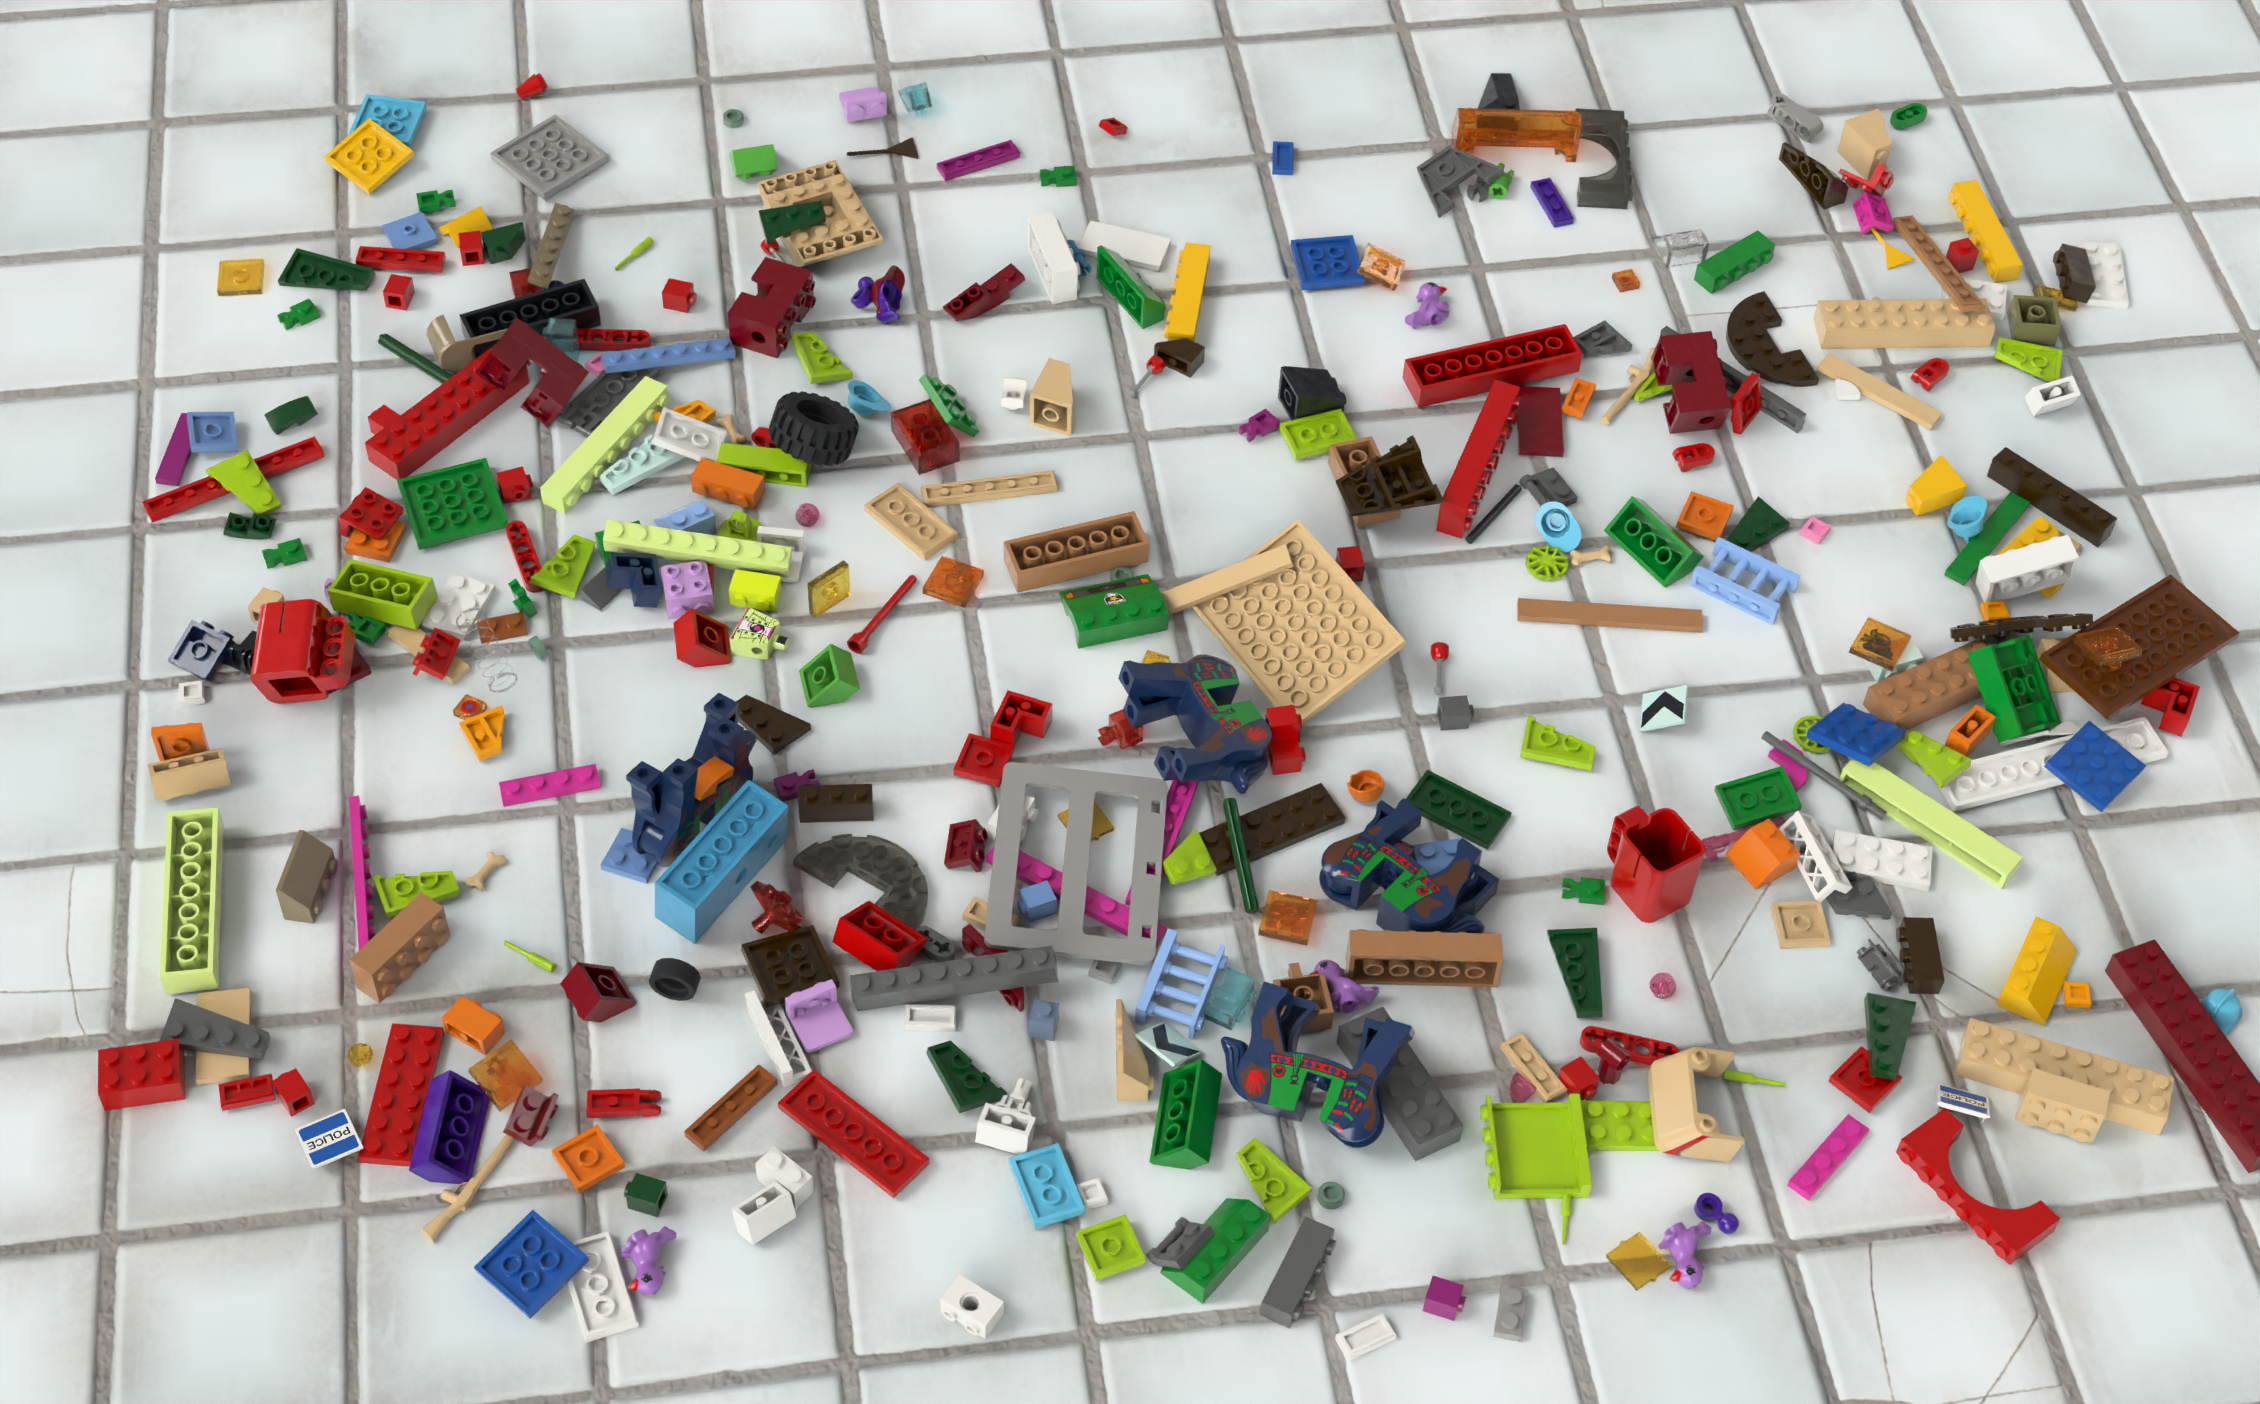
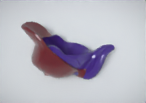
[871,265,905,322]

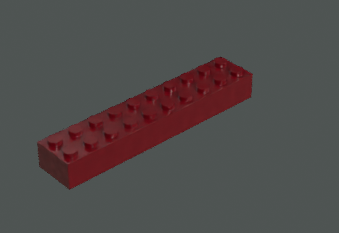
[2105,939,2260,1173]

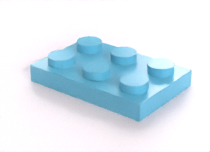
[1009,1143,1085,1229]

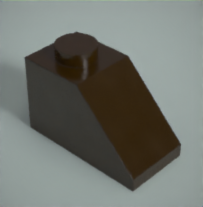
[1154,338,1205,378]

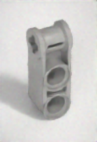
[1768,94,1824,141]

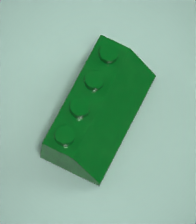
[1096,245,1166,329]
[1604,496,1704,587]
[1149,1059,1222,1170]
[1160,1198,1270,1304]

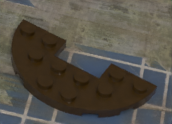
[1726,291,1819,387]
[1950,613,2093,642]

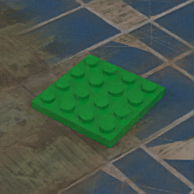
[397,458,508,550]

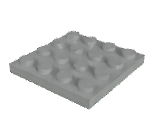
[490,115,609,200]

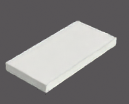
[1078,220,1171,272]
[567,1231,639,1343]

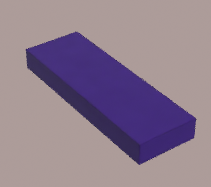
[1530,178,1574,228]

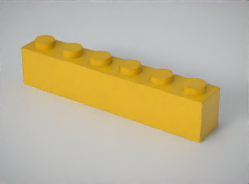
[1948,180,2023,283]
[1164,242,1211,342]

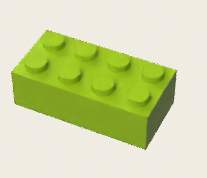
[327,559,438,630]

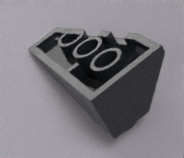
[1475,73,1520,130]

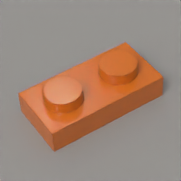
[1561,378,1596,419]

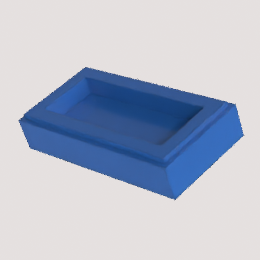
[1272,141,1294,175]

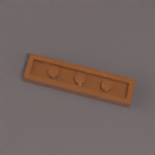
[684,1064,778,1152]

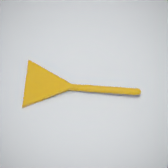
[1870,227,1915,270]

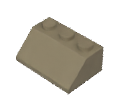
[276,830,338,924]

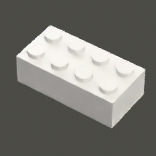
[1028,211,1080,305]
[1975,535,2079,602]

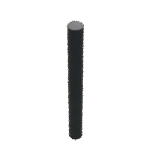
[1465,484,1522,544]

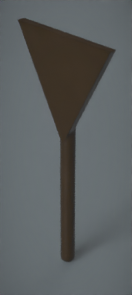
[847,137,918,159]

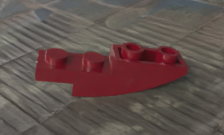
[943,263,1025,321]
[962,923,1024,1012]

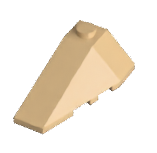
[1115,999,1154,1101]

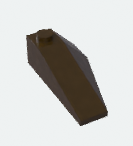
[1779,142,1849,210]

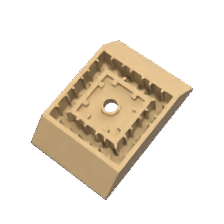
[758,160,883,267]

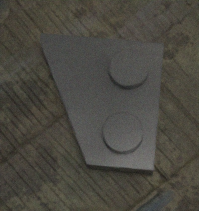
[1573,320,1632,356]

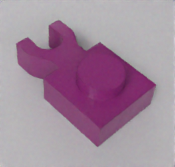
[1238,408,1280,442]
[773,769,820,802]

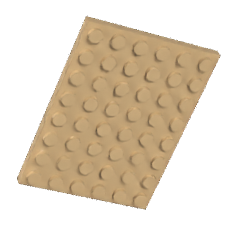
[1191,519,1407,726]

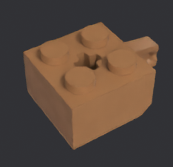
[1273,962,1334,1033]

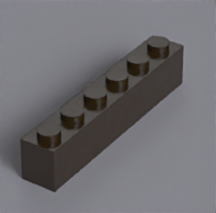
[1987,447,2117,548]

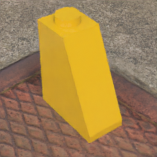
[1905,456,1967,516]

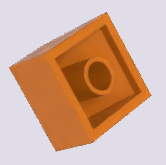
[1726,819,1800,890]

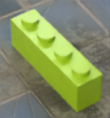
[716,442,811,487]

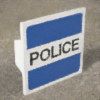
[1936,1083,1990,1123]
[295,1109,364,1170]

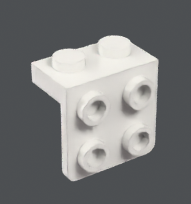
[757,526,805,583]

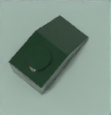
[481,222,526,264]

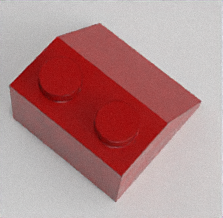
[673,608,732,668]

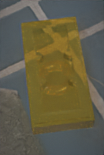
[2032,285,2078,312]

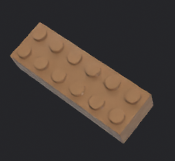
[1004,511,1149,593]
[1863,639,1988,730]
[1346,929,1503,987]

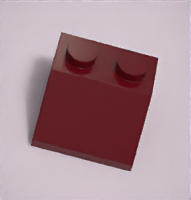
[560,962,637,1022]

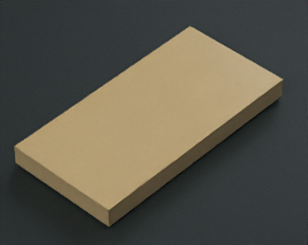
[864,483,958,561]
[195,987,251,1085]

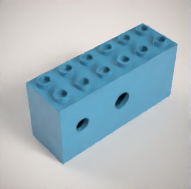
[655,780,789,944]

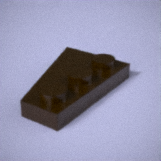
[736,694,811,755]

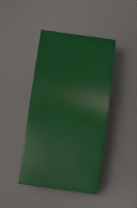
[264,396,318,435]
[223,512,276,540]

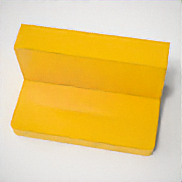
[439,206,492,247]

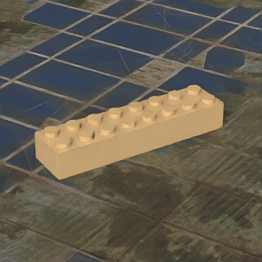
[1813,298,1996,349]
[1954,1018,2174,1135]

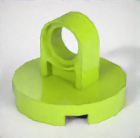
[718,510,762,542]

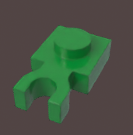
[1040,166,1077,187]
[416,190,455,213]
[277,299,321,330]
[262,538,307,569]
[508,579,537,618]
[347,611,386,646]
[1562,877,1605,905]

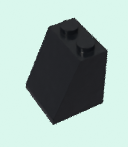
[1278,366,1346,421]

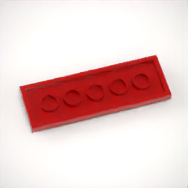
[358,1023,445,1167]
[778,1069,930,1198]

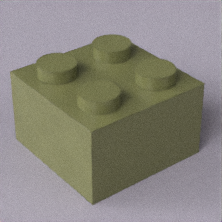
[2007,295,2061,346]

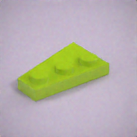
[1994,337,2063,382]
[206,450,281,516]
[530,535,596,599]
[1520,715,1595,771]
[372,871,461,919]
[1236,1137,1312,1224]

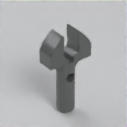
[1467,177,1489,203]

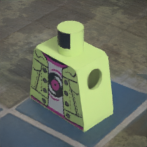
[730,607,790,660]

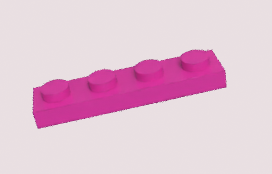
[499,764,601,807]
[1787,1114,1870,1201]

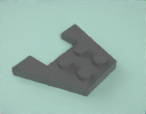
[1417,146,1504,218]

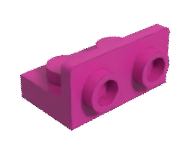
[1853,191,1894,234]

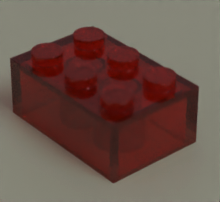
[891,399,960,475]

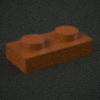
[477,612,528,644]

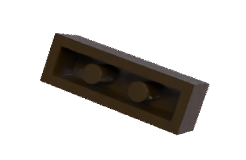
[2053,243,2096,303]
[798,784,873,823]
[1896,917,1945,994]

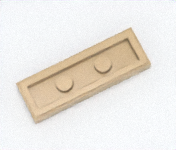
[1500,1033,1567,1103]

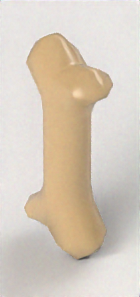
[716,414,747,444]
[1570,546,1612,567]
[465,852,506,890]

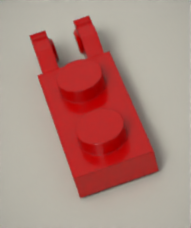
[586,1088,662,1118]

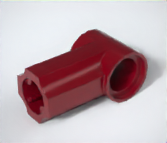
[1597,1037,1632,1085]

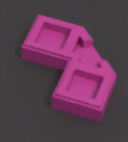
[1768,739,1807,792]

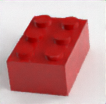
[98,1039,185,1111]

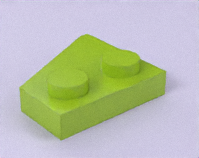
[1162,830,1217,886]

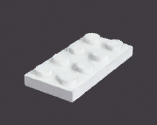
[2076,241,2129,308]
[1832,830,1933,891]

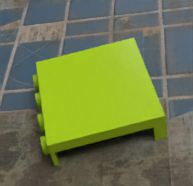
[1480,1094,1592,1199]

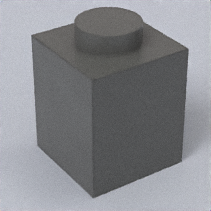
[1437,695,1474,731]

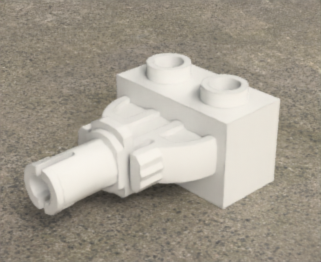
[975,1078,1036,1155]

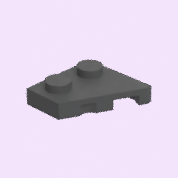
[1826,877,1892,920]

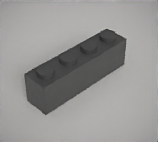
[1260,1216,1337,1328]

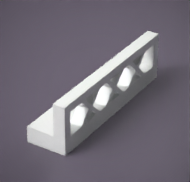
[1779,811,1853,902]
[745,990,812,1087]

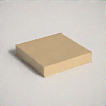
[1770,901,1831,949]

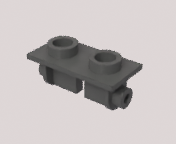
[1857,939,1902,991]

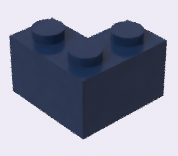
[605,552,663,608]

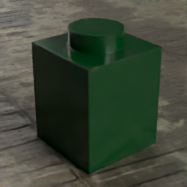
[624,1173,668,1217]

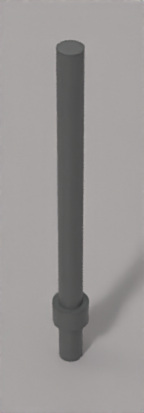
[1761,731,1887,820]

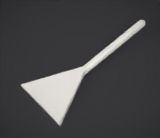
[2000,719,2080,746]

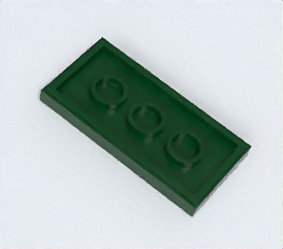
[1405,770,1512,850]

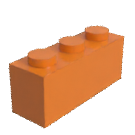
[691,458,765,510]

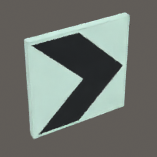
[1640,685,1688,732]
[1135,1022,1202,1067]

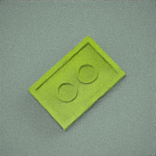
[1279,409,1357,460]
[1581,1100,1660,1151]

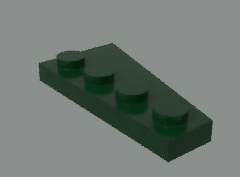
[278,248,376,291]
[1547,928,1603,1018]
[1864,992,1916,1080]

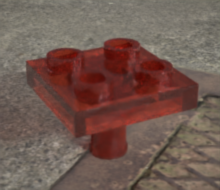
[750,881,805,934]

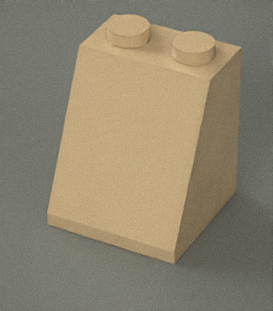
[1837,108,1892,181]
[1030,358,1073,436]

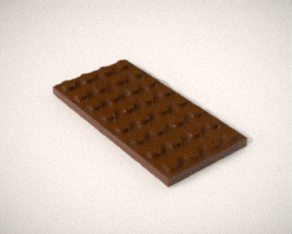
[2039,574,2239,720]

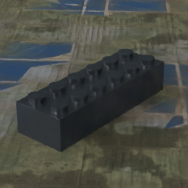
[459,279,601,357]

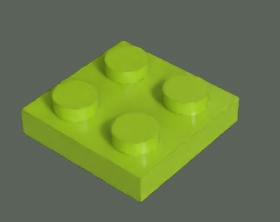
[1076,1214,1146,1281]

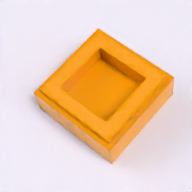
[1980,600,2011,621]
[2062,981,2092,1009]

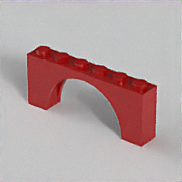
[1896,1108,2060,1265]

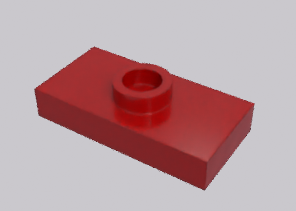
[218,1073,276,1111]

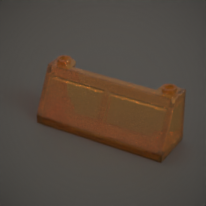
[1451,108,1583,162]

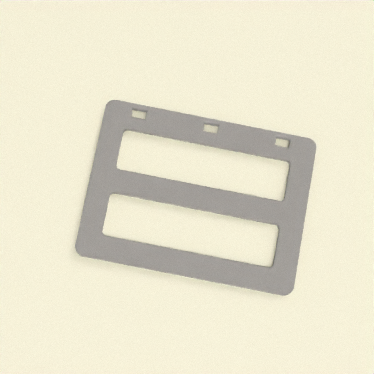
[984,762,1168,965]

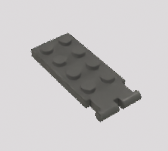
[555,368,660,438]

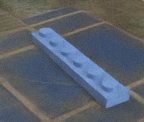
[601,338,735,374]

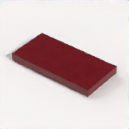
[1516,386,1564,457]

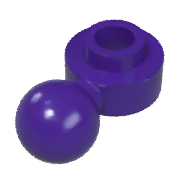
[851,276,874,308]
[1694,1193,1739,1234]

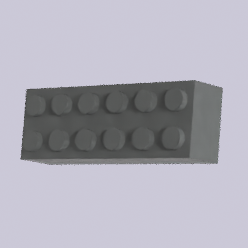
[1336,1007,1463,1161]

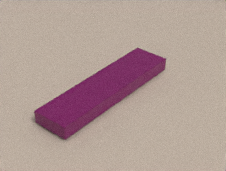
[937,140,1020,181]
[155,413,192,486]

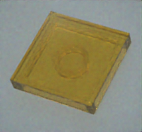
[217,259,265,296]
[807,560,850,618]

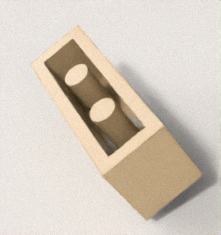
[148,748,231,801]

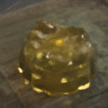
[347,1043,373,1067]

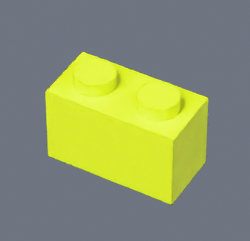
[729,569,782,612]

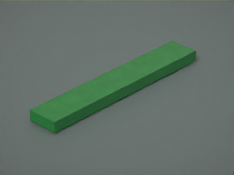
[1944,492,2030,586]

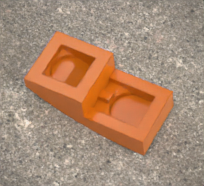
[694,756,734,801]

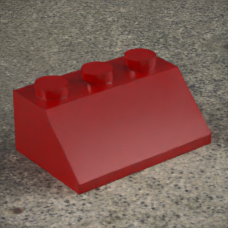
[832,901,928,971]

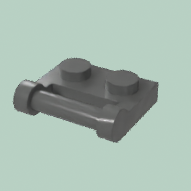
[1519,467,1577,507]
[1146,1217,1215,1270]

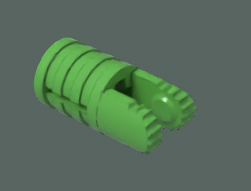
[1489,163,1515,199]

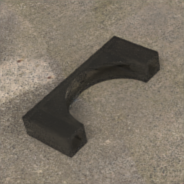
[1573,108,1633,209]

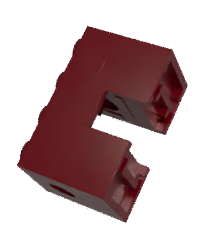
[727,257,816,358]
[475,317,589,427]
[1651,331,1732,434]

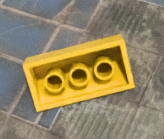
[1996,916,2077,1026]

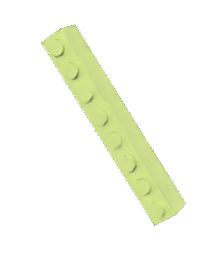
[540,376,670,514]
[603,519,792,577]
[1839,759,2023,889]

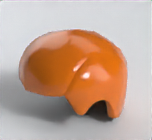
[1347,770,1385,803]

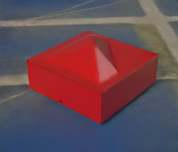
[1099,118,1128,136]

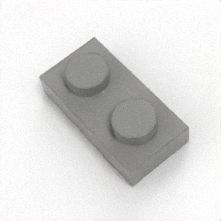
[1493,1284,1528,1342]

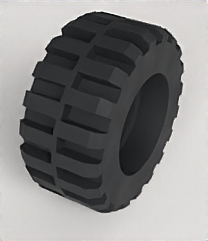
[768,391,859,466]

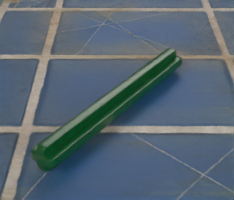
[378,334,454,384]
[1223,798,1259,913]

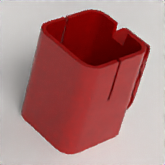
[250,599,356,704]
[1607,806,1705,923]

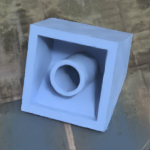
[654,500,717,535]

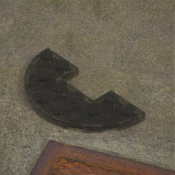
[793,834,928,930]

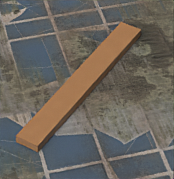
[1893,215,1983,312]
[1517,598,1703,633]

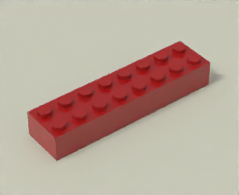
[1402,324,1583,408]
[365,344,529,480]
[1436,380,1522,539]

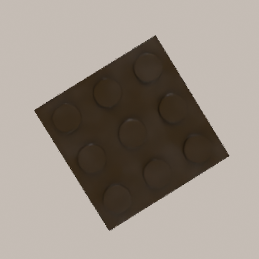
[741,925,840,1008]

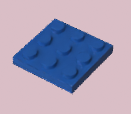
[1290,235,1365,290]
[1806,703,1906,766]
[2044,721,2146,813]
[473,1210,589,1319]

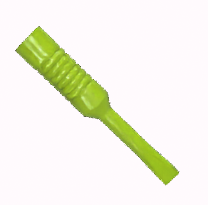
[615,237,654,271]
[504,940,557,973]
[1722,1069,1785,1087]
[1561,1185,1573,1245]

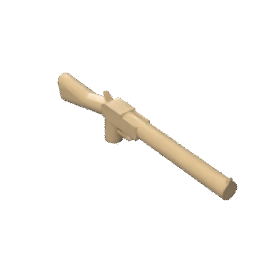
[1600,347,1655,425]
[421,1134,515,1243]

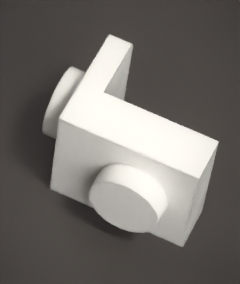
[1001,377,1027,410]

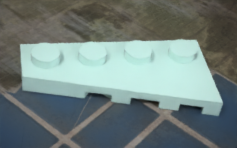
[600,434,686,495]

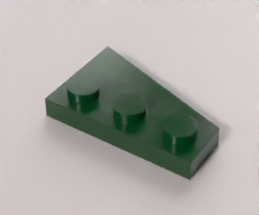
[926,1040,1007,1113]

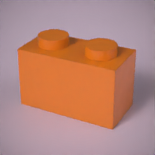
[1945,704,1996,757]
[442,996,505,1056]

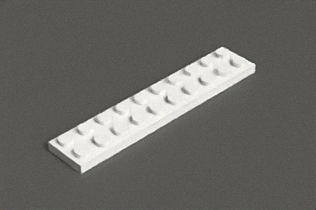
[1934,716,2168,812]

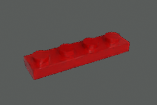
[355,246,446,273]

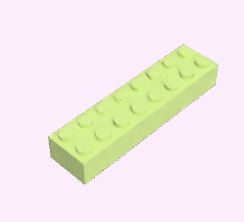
[160,807,224,994]

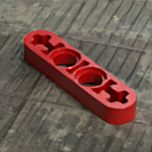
[565,329,651,351]
[506,521,544,593]
[1580,1026,1680,1066]

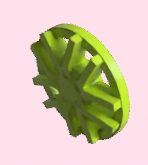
[1525,544,1568,581]
[1793,715,1831,754]

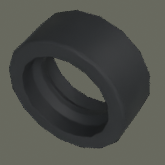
[649,958,701,1001]

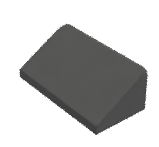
[581,565,623,611]

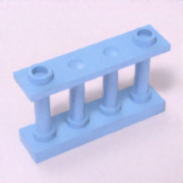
[1690,537,1800,625]
[1135,929,1228,1039]

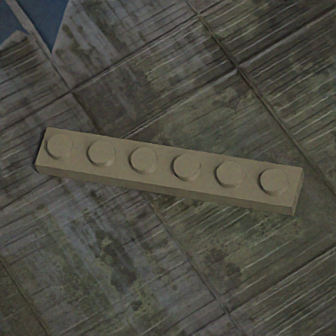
[527,203,575,289]

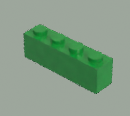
[1694,230,1775,294]

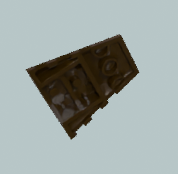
[1336,435,1444,516]

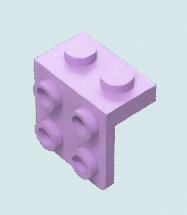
[839,87,887,122]
[660,560,714,619]
[785,979,853,1052]

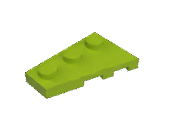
[791,331,853,384]
[1897,730,1971,789]

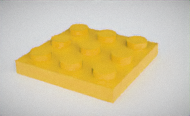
[324,118,414,195]

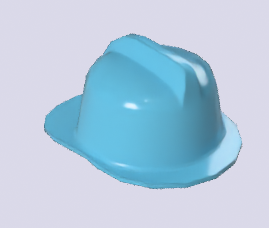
[848,380,892,417]
[1947,495,1987,542]
[1535,501,1582,553]
[2201,988,2243,1035]

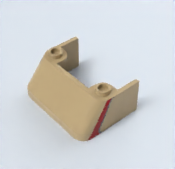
[1647,1047,1745,1163]

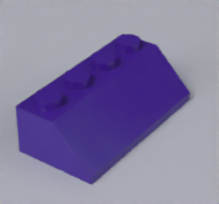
[409,1070,491,1184]

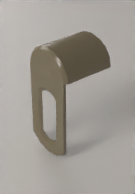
[427,314,507,372]

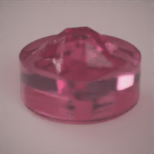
[795,503,819,527]
[1650,973,1676,999]

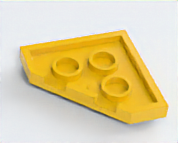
[1997,516,2065,599]

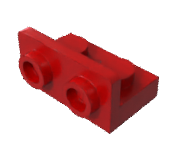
[412,628,461,680]

